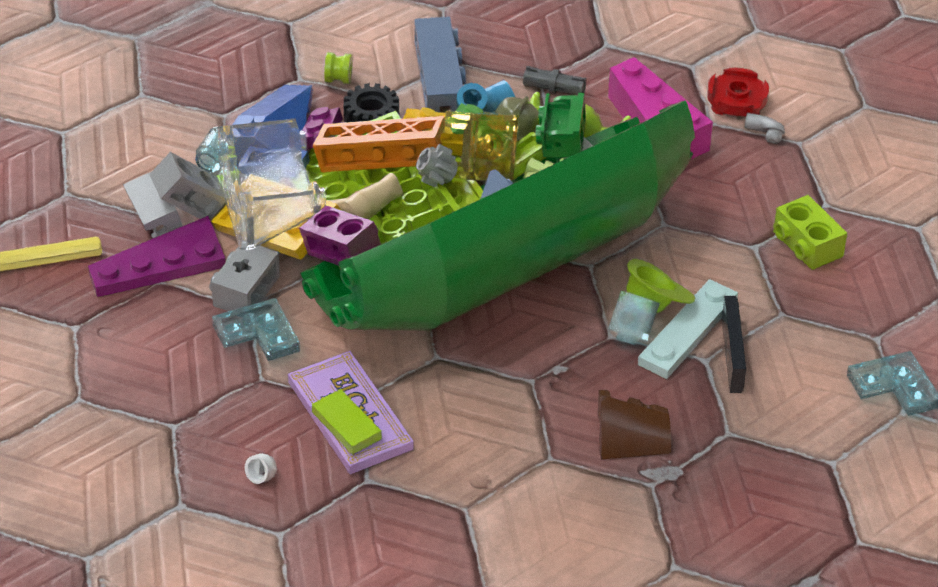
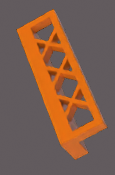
[313,116,446,172]

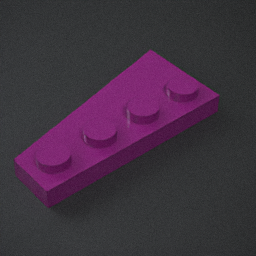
[88,216,226,297]

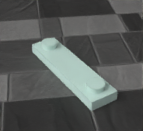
[638,279,738,379]

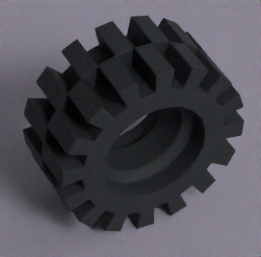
[343,83,399,123]

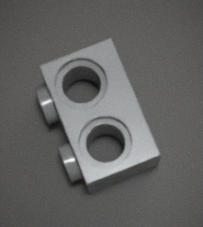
[150,152,228,219]

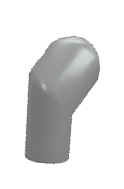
[744,113,785,144]

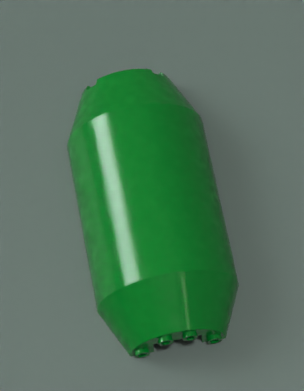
[300,100,695,331]

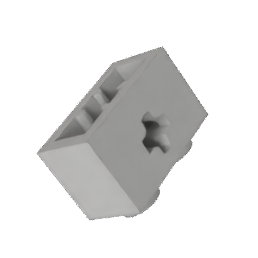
[209,240,280,318]

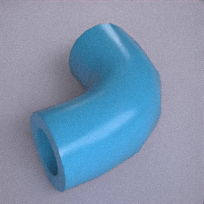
[456,80,515,116]

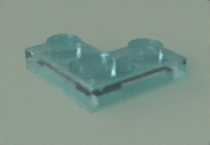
[212,298,300,361]
[847,351,938,416]

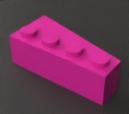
[608,57,713,159]

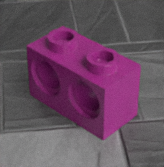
[299,205,381,266]

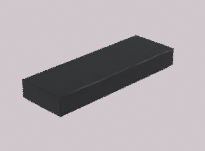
[721,296,746,393]

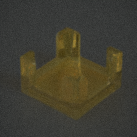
[445,110,519,180]

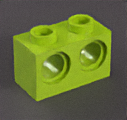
[773,195,847,270]

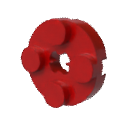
[707,67,769,117]

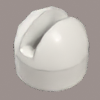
[245,454,277,484]

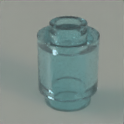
[195,127,232,173]

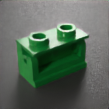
[535,93,586,157]

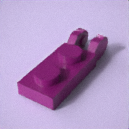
[295,107,343,154]

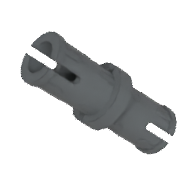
[523,66,587,95]

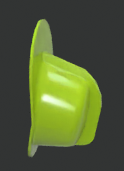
[626,259,696,314]

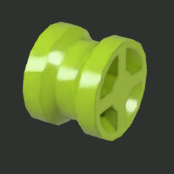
[324,52,353,84]

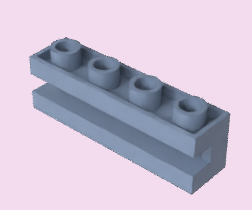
[414,17,466,112]

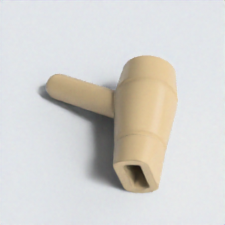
[328,173,404,219]

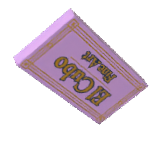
[288,351,414,474]

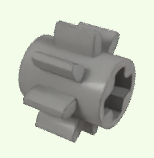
[416,144,458,187]

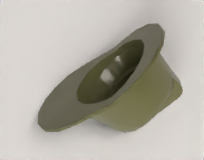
[490,96,539,141]

